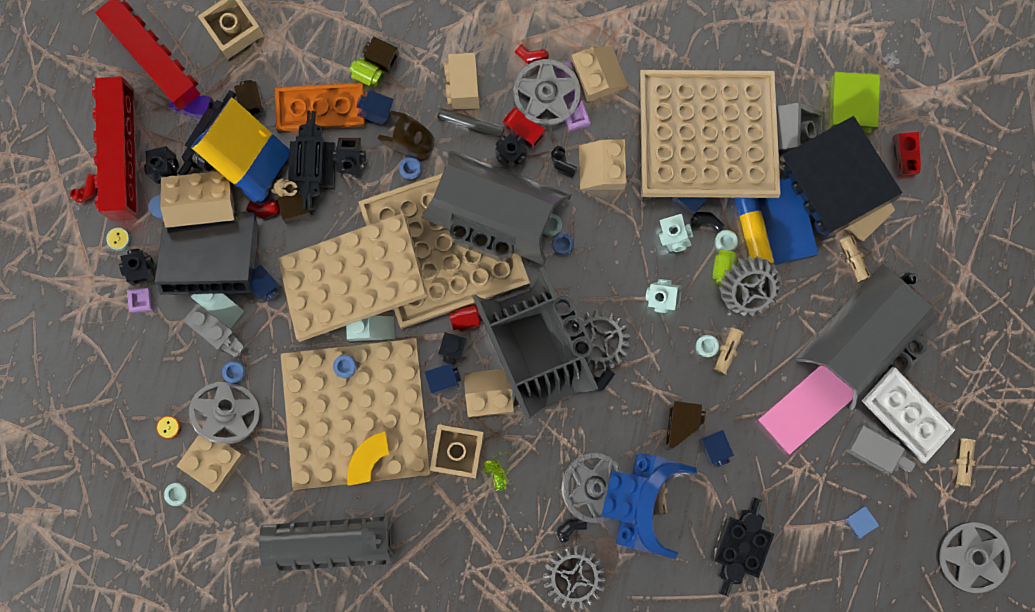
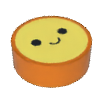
[156,416,181,439]

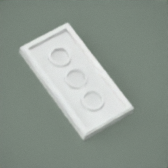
[862,367,955,464]

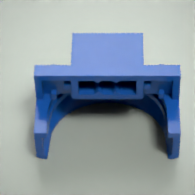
[601,453,697,559]

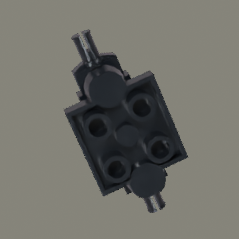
[177,90,236,176]
[288,110,336,210]
[713,497,774,597]

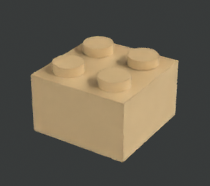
[198,0,264,60]
[444,53,480,111]
[430,424,484,479]
[177,434,246,493]

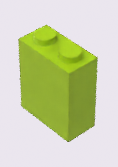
[829,72,880,135]

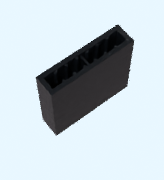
[779,116,902,238]
[155,212,258,295]

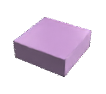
[127,287,153,313]

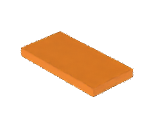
[275,82,366,133]

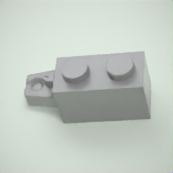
[183,303,245,358]
[846,425,916,474]

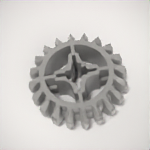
[719,256,782,316]
[572,310,630,371]
[543,546,606,610]

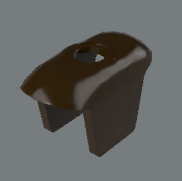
[377,111,435,160]

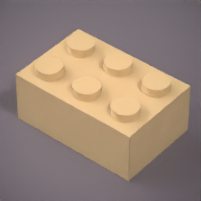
[160,171,234,228]

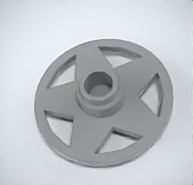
[513,59,580,126]
[189,382,259,444]
[562,453,624,523]
[940,522,1011,593]

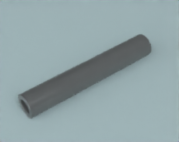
[438,108,504,138]

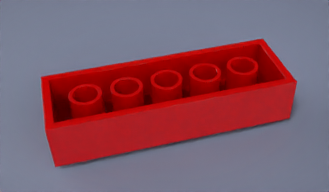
[92,76,138,220]

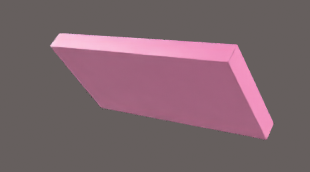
[758,365,853,455]

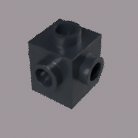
[495,133,527,169]
[333,137,366,174]
[144,146,179,184]
[119,249,155,286]

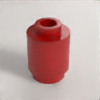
[449,304,482,331]

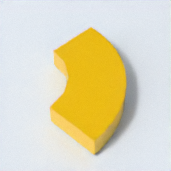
[347,431,390,486]

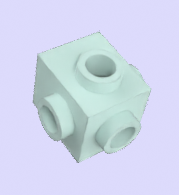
[659,214,693,252]
[646,279,682,313]

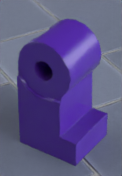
[169,95,215,119]

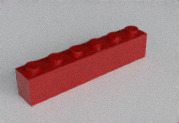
[95,0,201,111]

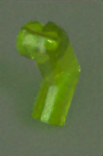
[484,459,506,491]

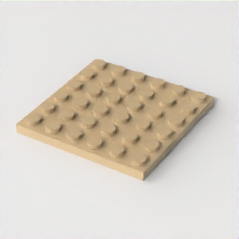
[640,70,780,198]
[358,159,530,329]
[281,339,431,491]

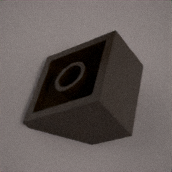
[665,401,706,450]

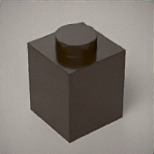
[363,36,399,73]
[234,80,265,115]
[277,194,314,224]

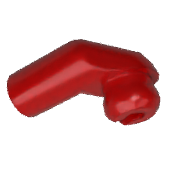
[515,44,549,65]
[70,174,96,203]
[246,199,279,219]

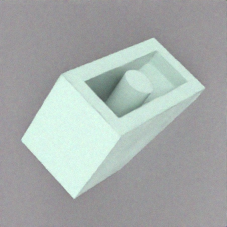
[191,294,245,329]
[346,315,395,342]

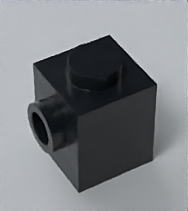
[438,332,468,365]

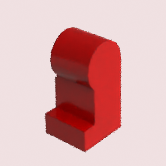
[501,108,545,150]
[893,132,921,175]

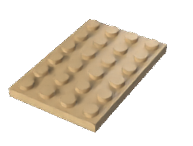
[278,213,428,342]

